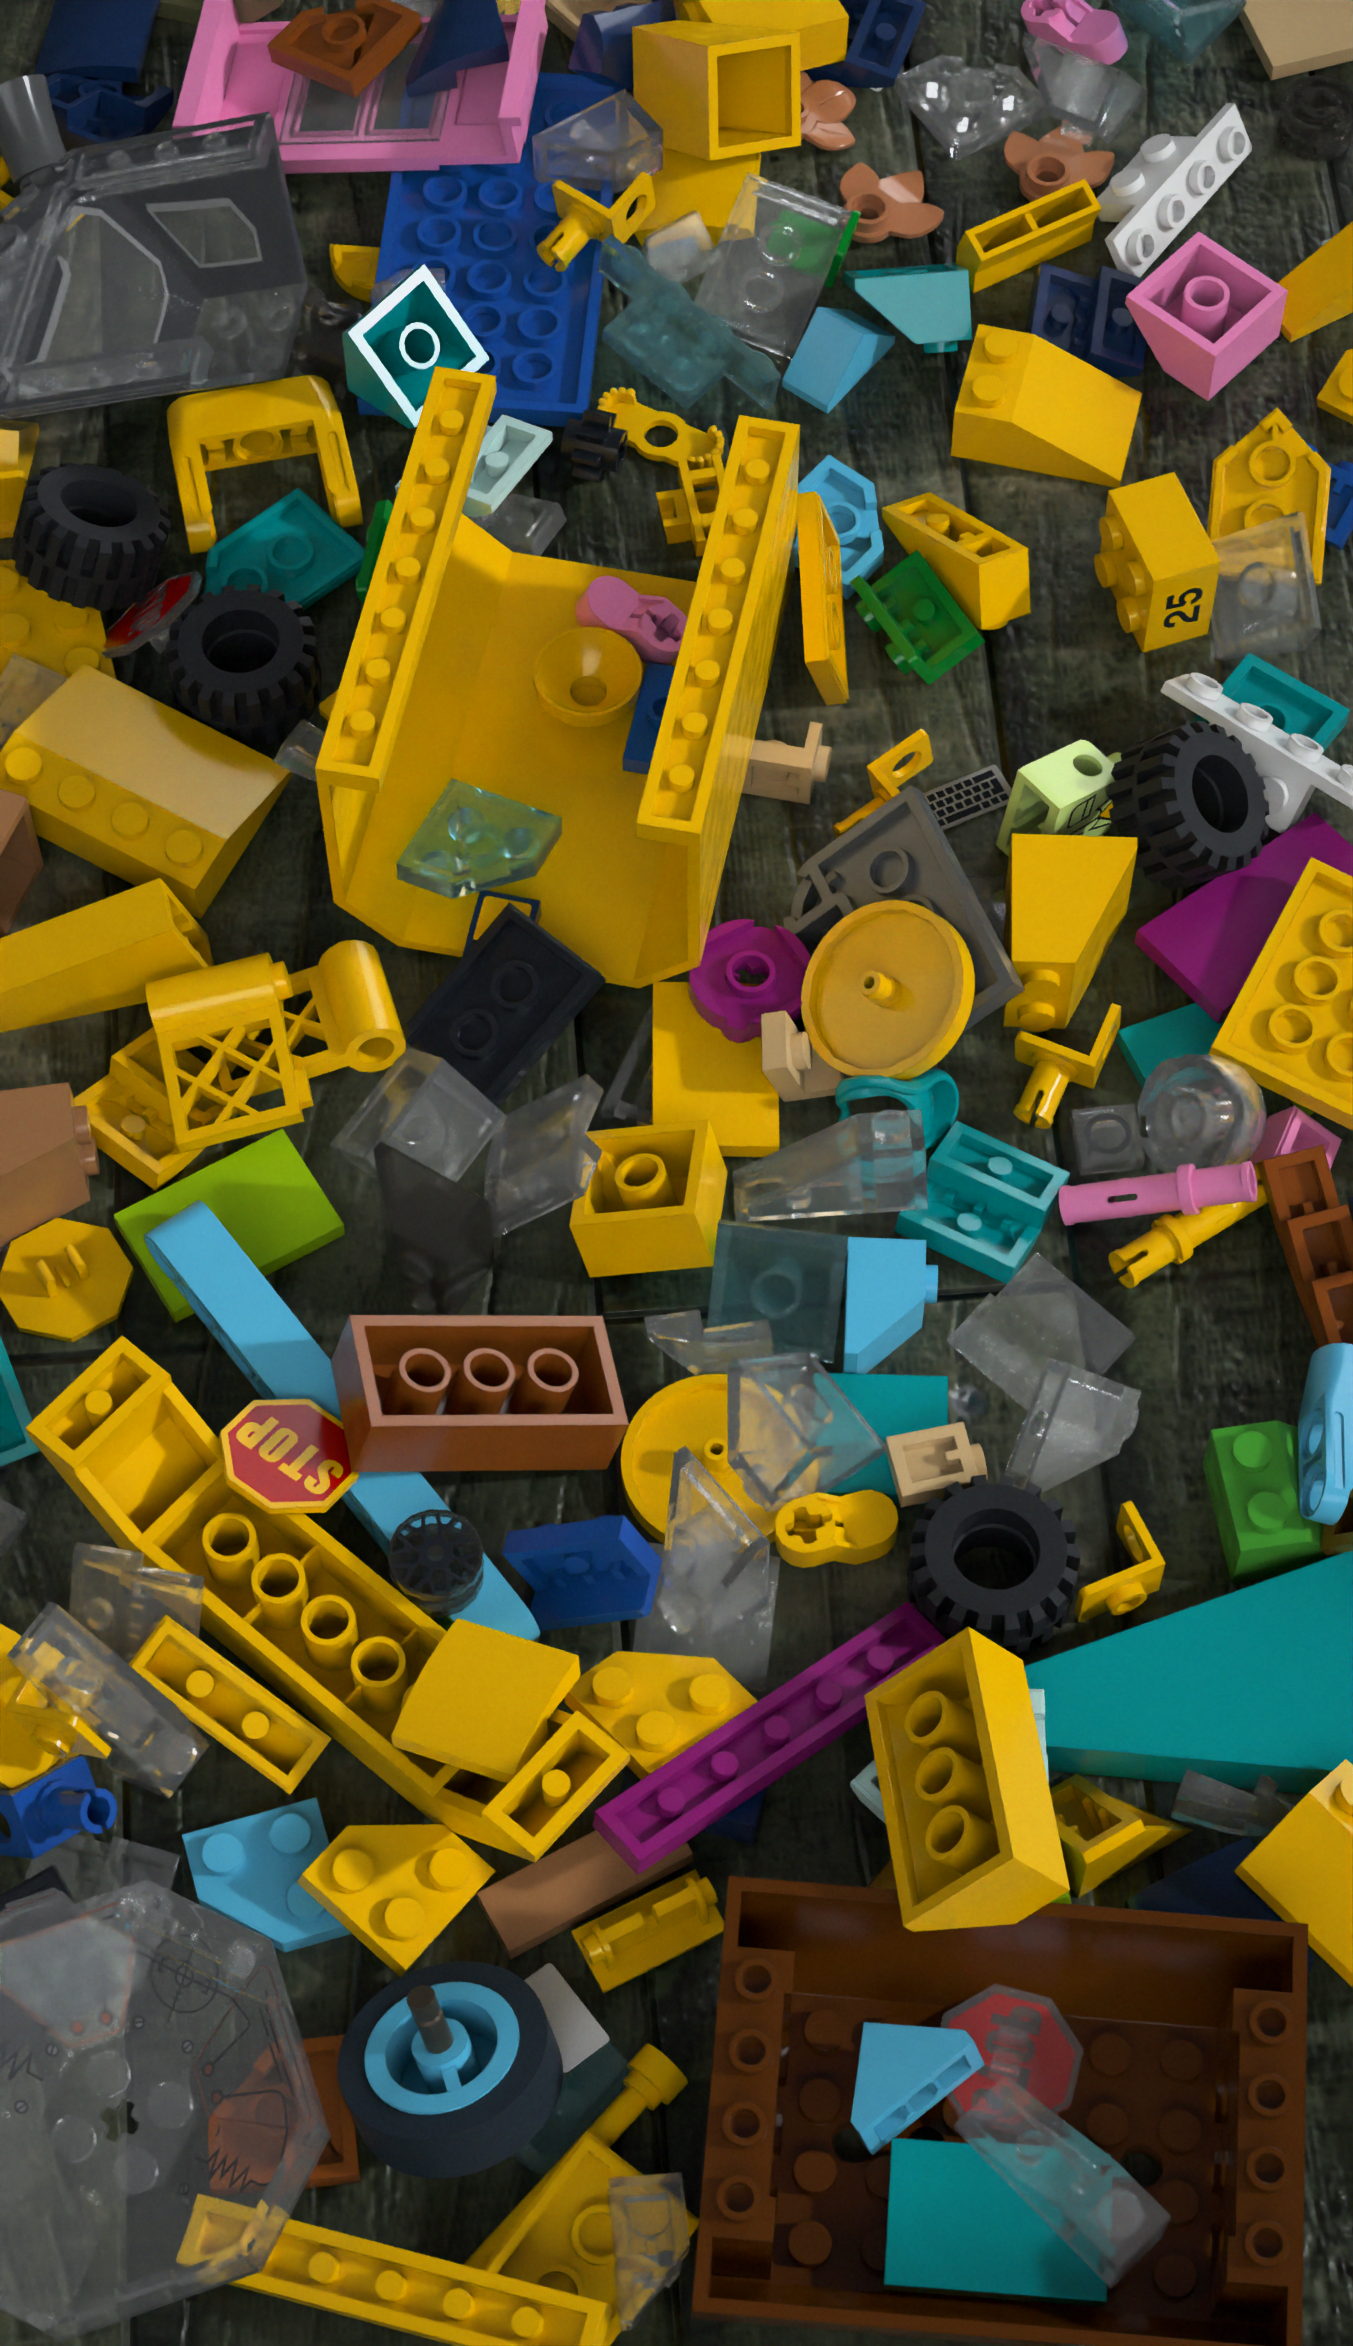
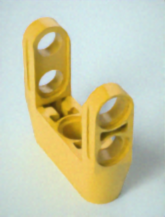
[167,375,363,554]

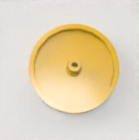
[801,900,975,1081]
[621,1374,813,1559]

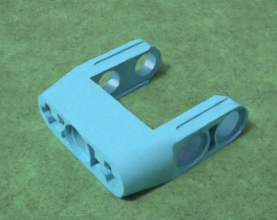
[1298,1343,1353,1525]

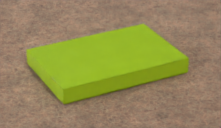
[114,1128,345,1323]

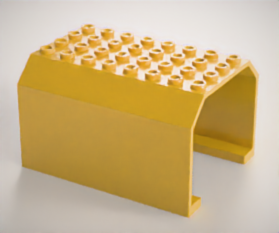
[315,366,800,988]

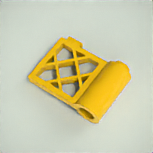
[211,940,406,1098]
[145,952,314,1153]

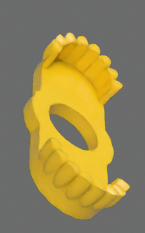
[598,387,724,471]

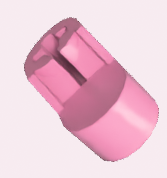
[1021,0,1128,68]
[575,576,687,665]

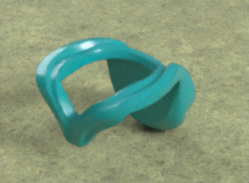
[835,1069,959,1169]

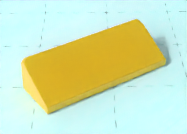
[124,1615,332,1794]

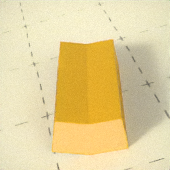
[956,179,1102,293]

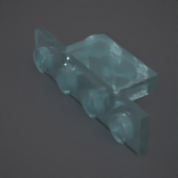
[597,235,781,410]

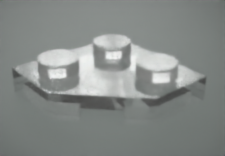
[895,54,1048,161]

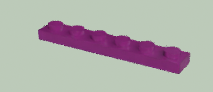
[593,1601,947,1875]

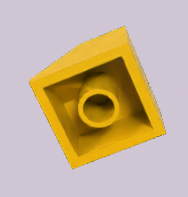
[569,1119,728,1278]

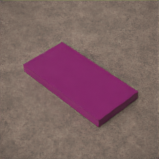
[1134,812,1353,1024]

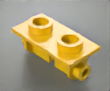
[571,1869,724,1993]

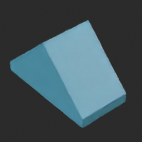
[782,307,895,414]
[851,2022,985,2155]

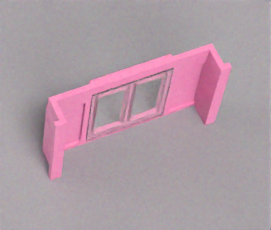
[172,0,548,174]

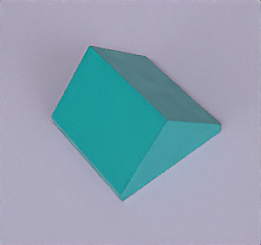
[342,264,490,429]

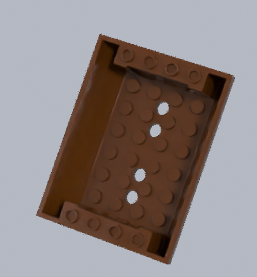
[691,1876,1308,2346]

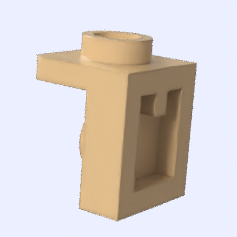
[742,721,832,805]
[761,1010,844,1102]
[885,1422,988,1508]

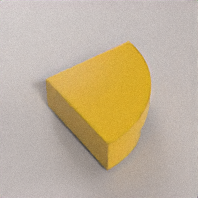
[329,244,380,303]

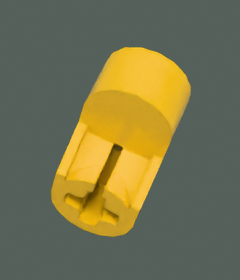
[775,1490,899,1568]

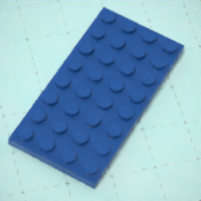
[357,65,626,427]

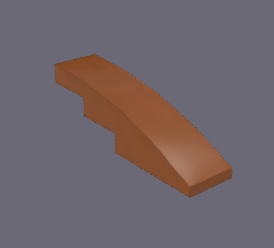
[1256,1145,1353,1348]

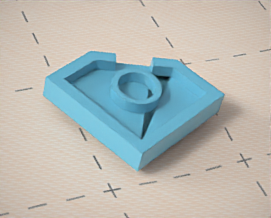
[795,454,884,600]
[182,1797,352,1953]

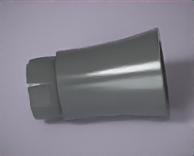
[0,74,71,203]

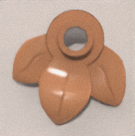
[800,71,856,151]
[1004,123,1115,202]
[839,162,944,243]

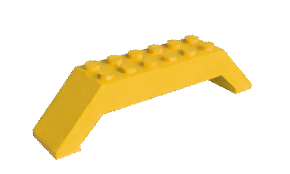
[25,1335,631,1863]

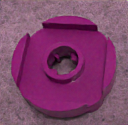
[688,919,811,1043]

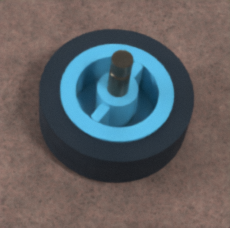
[337,1961,563,2179]

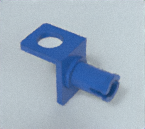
[0,1756,117,1859]

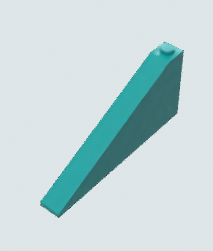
[1024,1551,1353,1794]

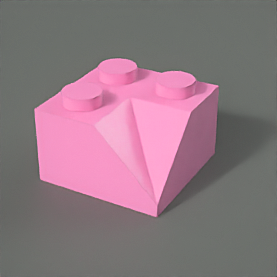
[1125,231,1288,401]

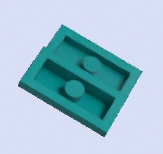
[894,1121,1070,1285]

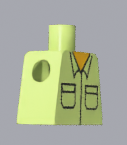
[996,739,1122,857]

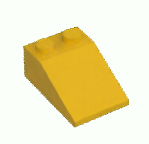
[951,324,1142,488]

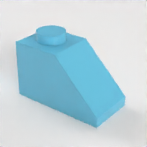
[843,1237,938,1374]

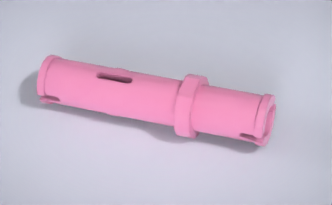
[1059,1161,1257,1226]

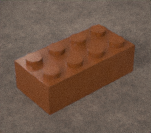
[331,1315,629,1472]

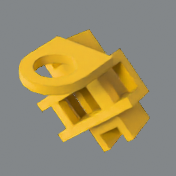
[656,453,725,557]

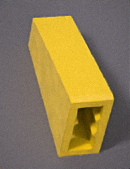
[0,878,214,1033]

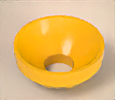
[533,627,643,727]

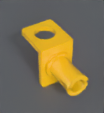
[537,171,656,272]
[832,729,933,838]
[1013,1003,1121,1129]

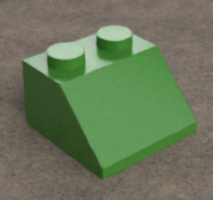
[1203,1420,1341,1583]

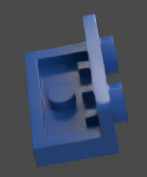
[502,1515,662,1631]

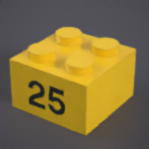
[1094,472,1221,653]

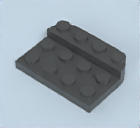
[783,785,1025,1069]

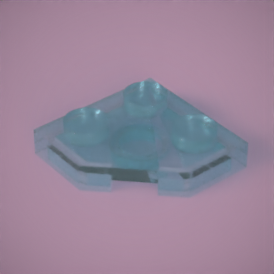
[396,778,562,899]

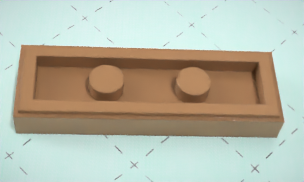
[477,1830,693,1960]

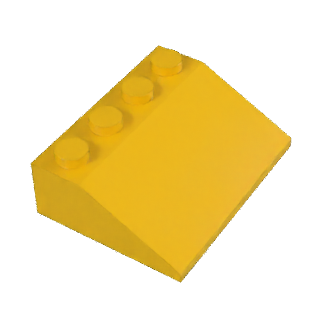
[0,663,293,920]

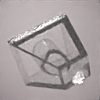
[1021,32,1146,147]
[728,1351,885,1512]
[659,1446,770,1650]

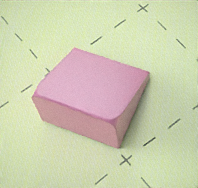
[1249,1105,1342,1169]

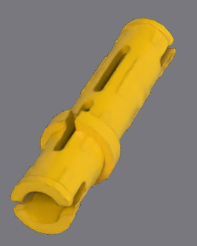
[1108,1159,1268,1289]

